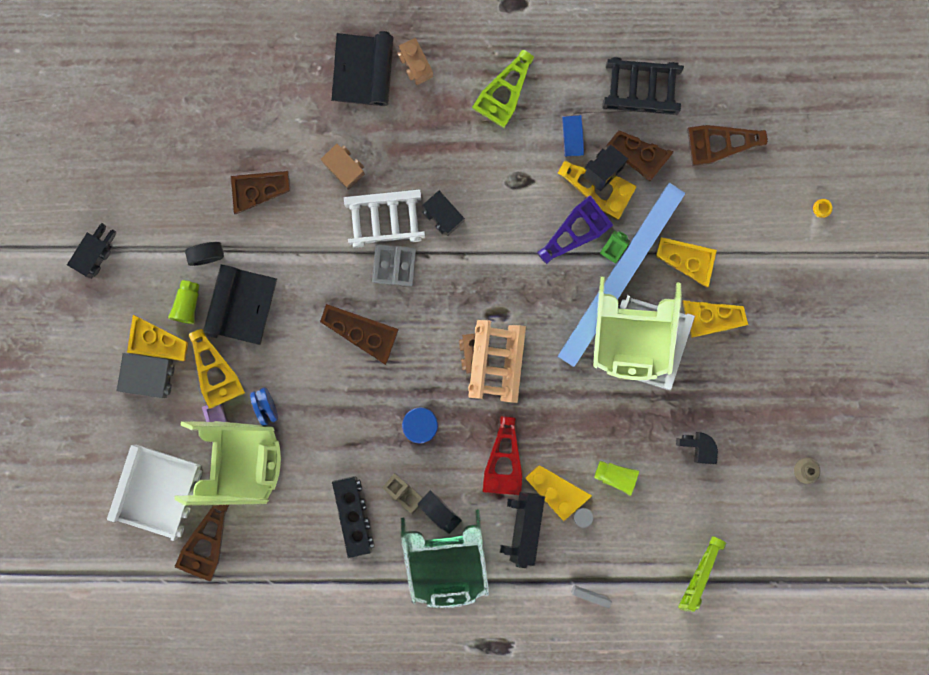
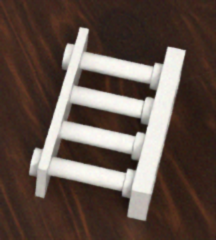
[344,190,425,248]

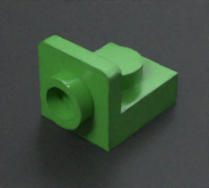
[600,230,630,264]

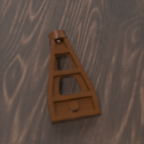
[687,125,768,166]
[174,505,229,582]

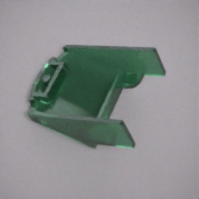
[401,509,489,608]

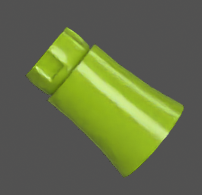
[168,280,200,325]
[594,461,639,496]

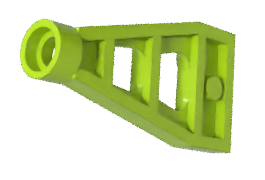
[472,50,534,128]
[678,536,726,612]

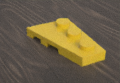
[656,237,717,288]
[682,300,748,338]
[127,315,188,361]
[525,465,592,521]

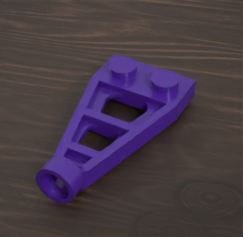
[537,195,613,264]

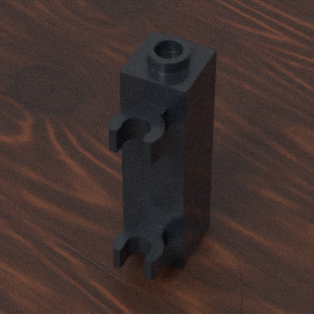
[500,492,545,569]

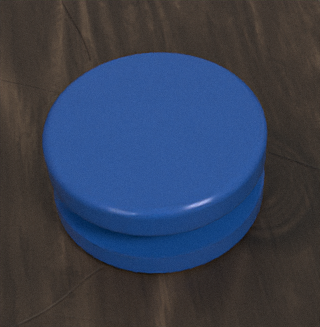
[250,388,278,426]
[402,408,438,443]

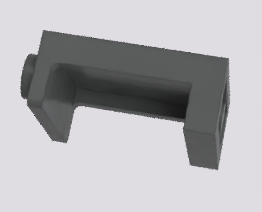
[116,353,175,398]

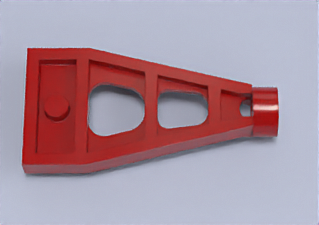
[482,416,523,495]

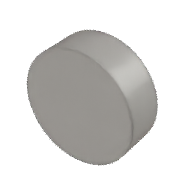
[573,508,593,528]

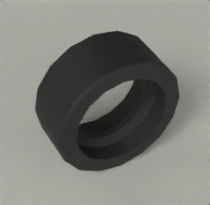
[185,242,224,266]

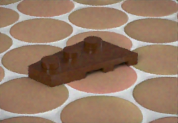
[606,130,674,181]
[231,171,290,215]

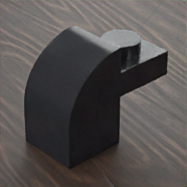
[676,432,718,464]
[417,490,462,534]

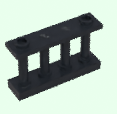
[602,57,684,115]

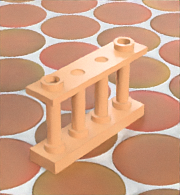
[468,320,526,403]

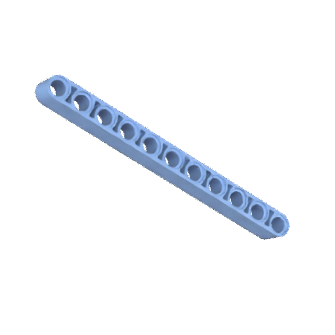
[558,183,685,367]

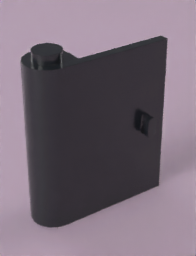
[331,31,394,106]
[203,264,277,345]

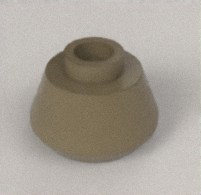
[794,458,820,484]

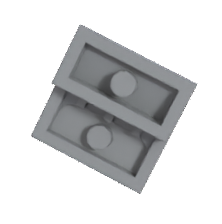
[372,244,416,286]

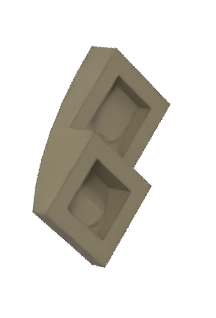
[382,473,423,514]

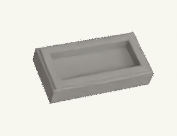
[571,585,612,608]

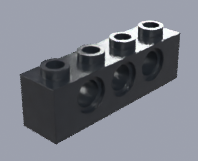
[332,476,374,558]

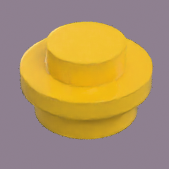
[813,199,833,218]

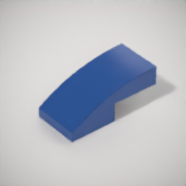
[562,115,584,157]

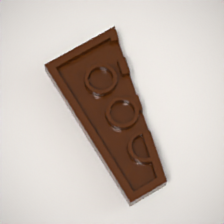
[320,304,399,365]

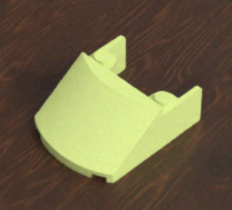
[593,277,681,380]
[175,421,281,505]

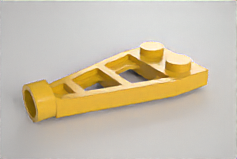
[558,160,637,220]
[188,329,245,409]

